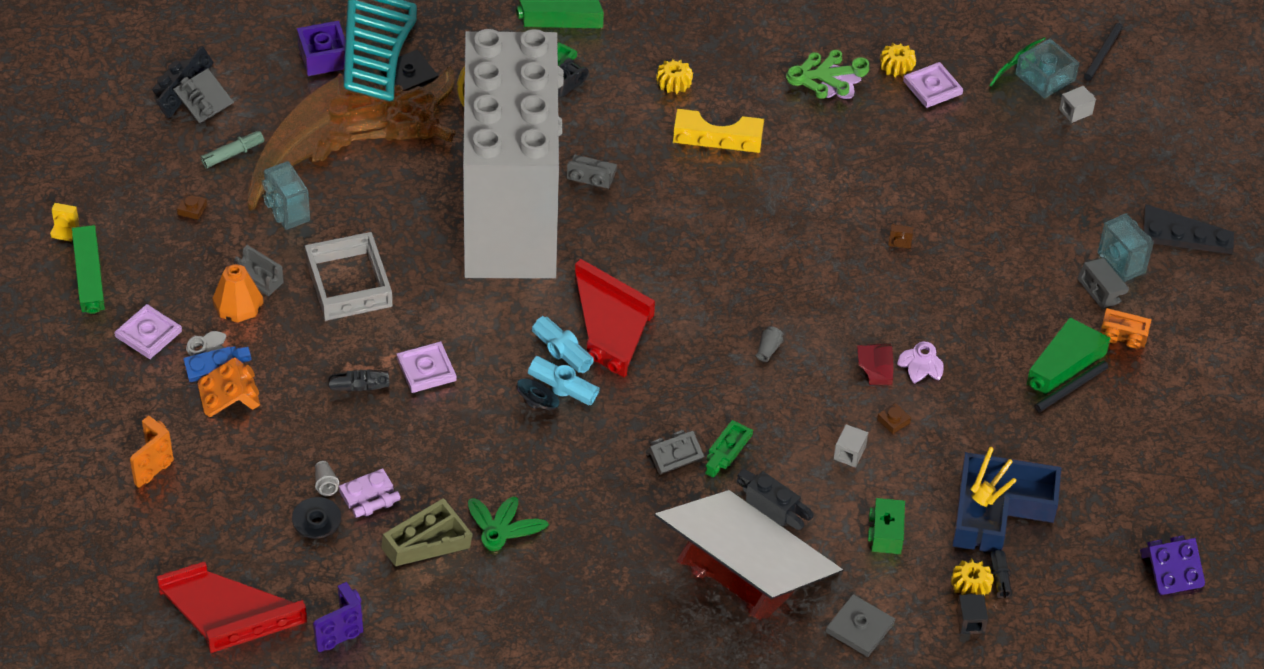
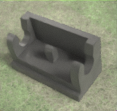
[234,245,284,296]
[1077,258,1129,309]

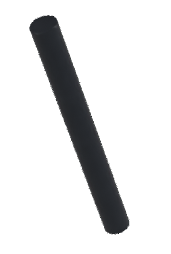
[1084,23,1123,81]
[1034,361,1108,412]

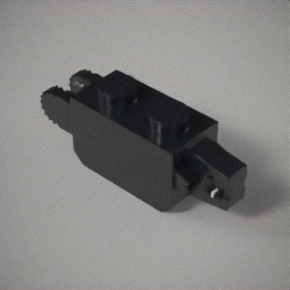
[737,469,814,530]

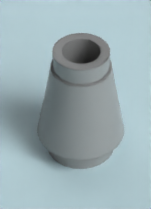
[315,461,339,496]

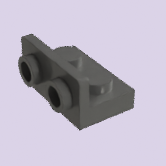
[567,155,617,189]
[645,430,704,475]

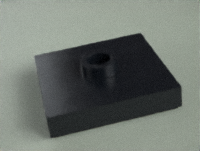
[381,50,439,96]

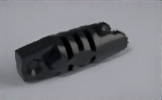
[328,369,389,392]

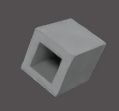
[1059,86,1096,123]
[834,424,868,467]

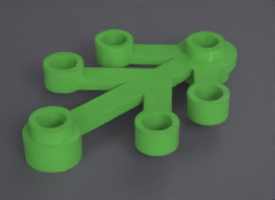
[786,50,869,99]

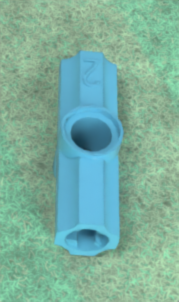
[532,316,594,373]
[528,356,600,406]

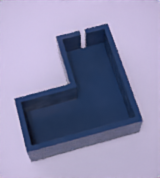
[953,452,1062,552]

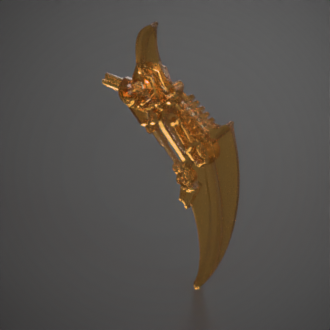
[247,66,456,211]

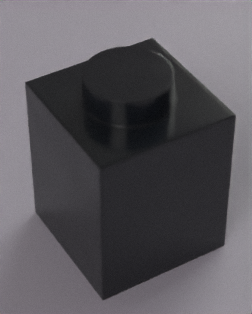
[956,594,988,634]

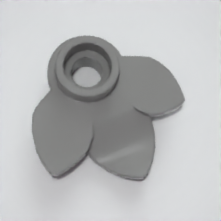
[186,331,227,356]

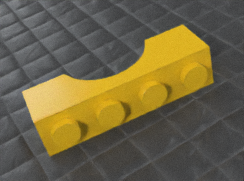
[673,109,764,153]

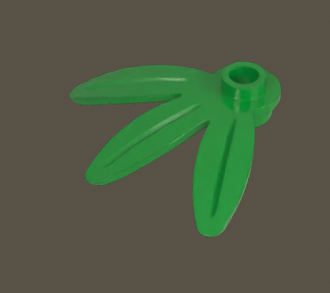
[989,37,1046,87]
[468,497,549,551]

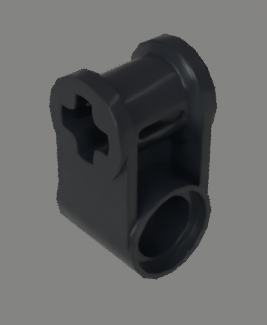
[558,58,589,97]

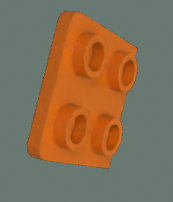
[1100,308,1152,349]
[197,357,260,417]
[130,416,174,487]

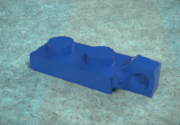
[183,346,252,382]

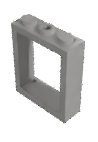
[305,232,393,321]

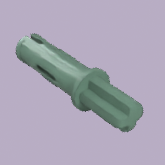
[200,131,264,169]

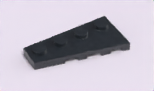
[1142,204,1234,254]

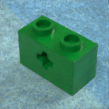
[868,498,905,554]

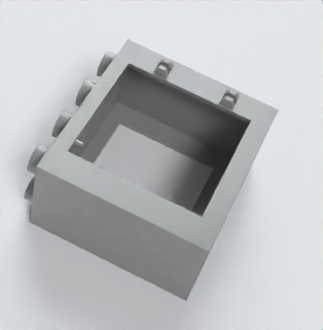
[463,29,563,278]

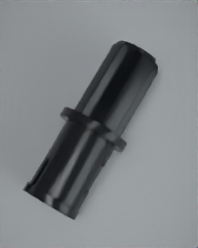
[991,549,1013,598]

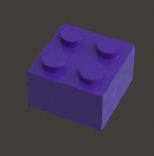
[297,21,346,76]

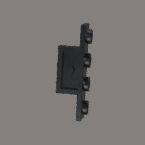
[152,46,214,118]

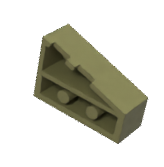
[381,498,473,566]

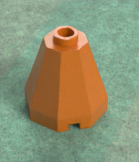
[212,264,263,323]

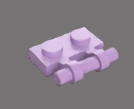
[339,468,401,518]

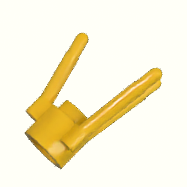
[970,447,1016,507]

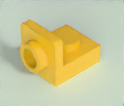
[50,203,79,241]

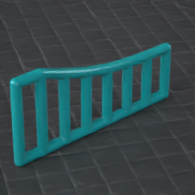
[344,0,417,101]

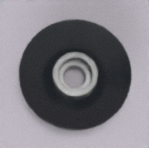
[516,379,560,410]
[292,497,341,539]

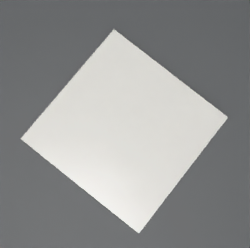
[654,490,843,599]

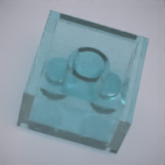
[1015,38,1080,99]
[262,161,310,230]
[1097,213,1154,282]

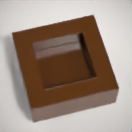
[177,193,207,220]
[888,224,914,249]
[877,403,911,434]

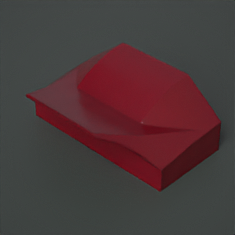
[857,343,894,385]

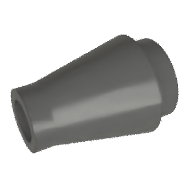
[756,326,783,362]

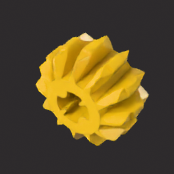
[880,43,916,78]
[656,58,693,95]
[951,559,994,597]

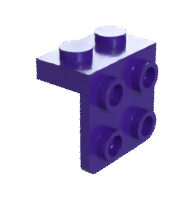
[1140,535,1205,595]
[313,582,363,652]

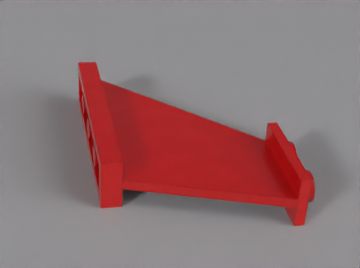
[575,259,655,377]
[157,561,307,653]

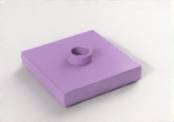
[903,62,963,108]
[115,304,182,359]
[396,342,456,393]

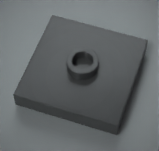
[826,594,895,657]

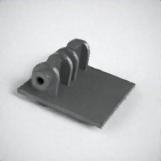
[173,69,234,124]

